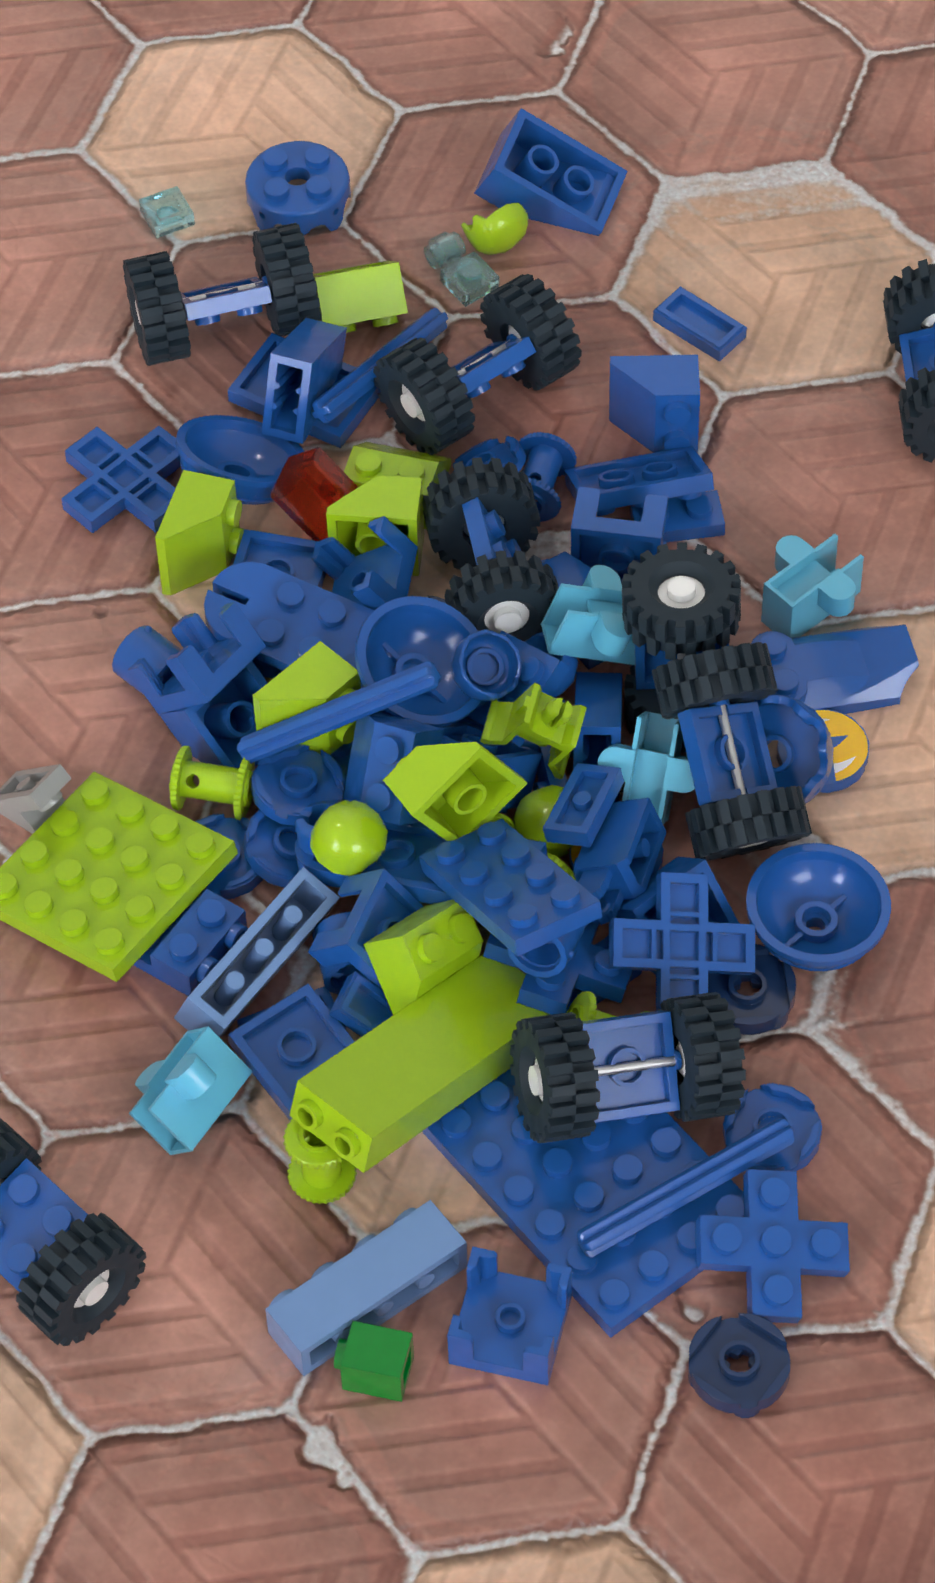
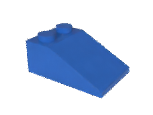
[474,108,628,236]

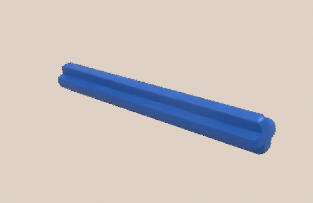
[311,308,448,423]
[237,661,441,763]
[577,1118,795,1257]

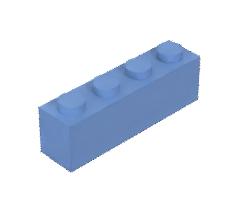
[174,867,340,1038]
[265,1200,468,1376]

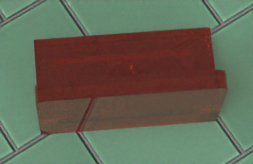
[270,447,358,541]

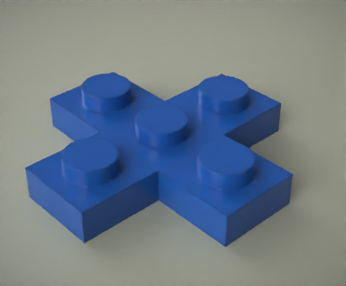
[61,426,181,533]
[609,872,755,1011]
[483,922,633,1015]
[695,1169,850,1324]

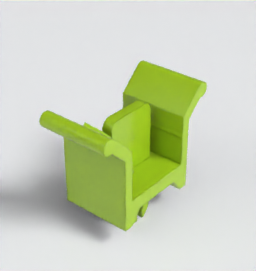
[480,683,587,779]

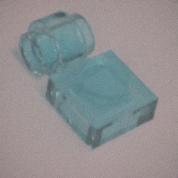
[424,231,499,307]

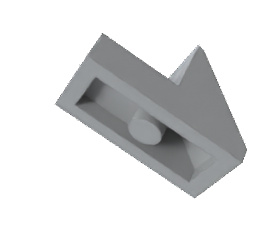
[0,764,71,834]

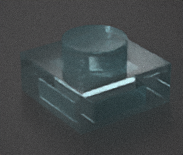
[139,186,195,239]

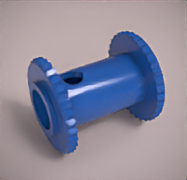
[519,432,577,522]

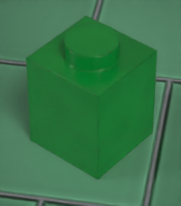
[334,1321,414,1402]

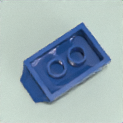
[751,624,919,714]

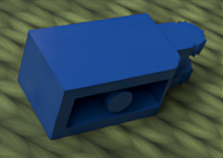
[573,798,667,926]

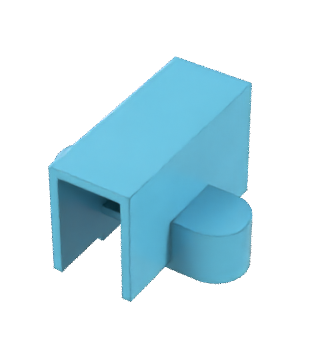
[761,534,864,638]
[541,565,635,665]
[598,711,695,824]
[129,1026,253,1155]

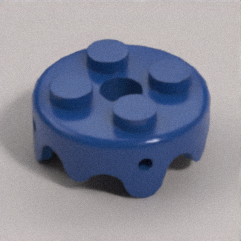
[245,141,351,236]
[754,695,834,804]

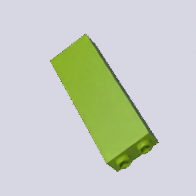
[289,954,551,1173]

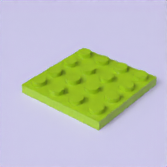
[0,772,238,982]

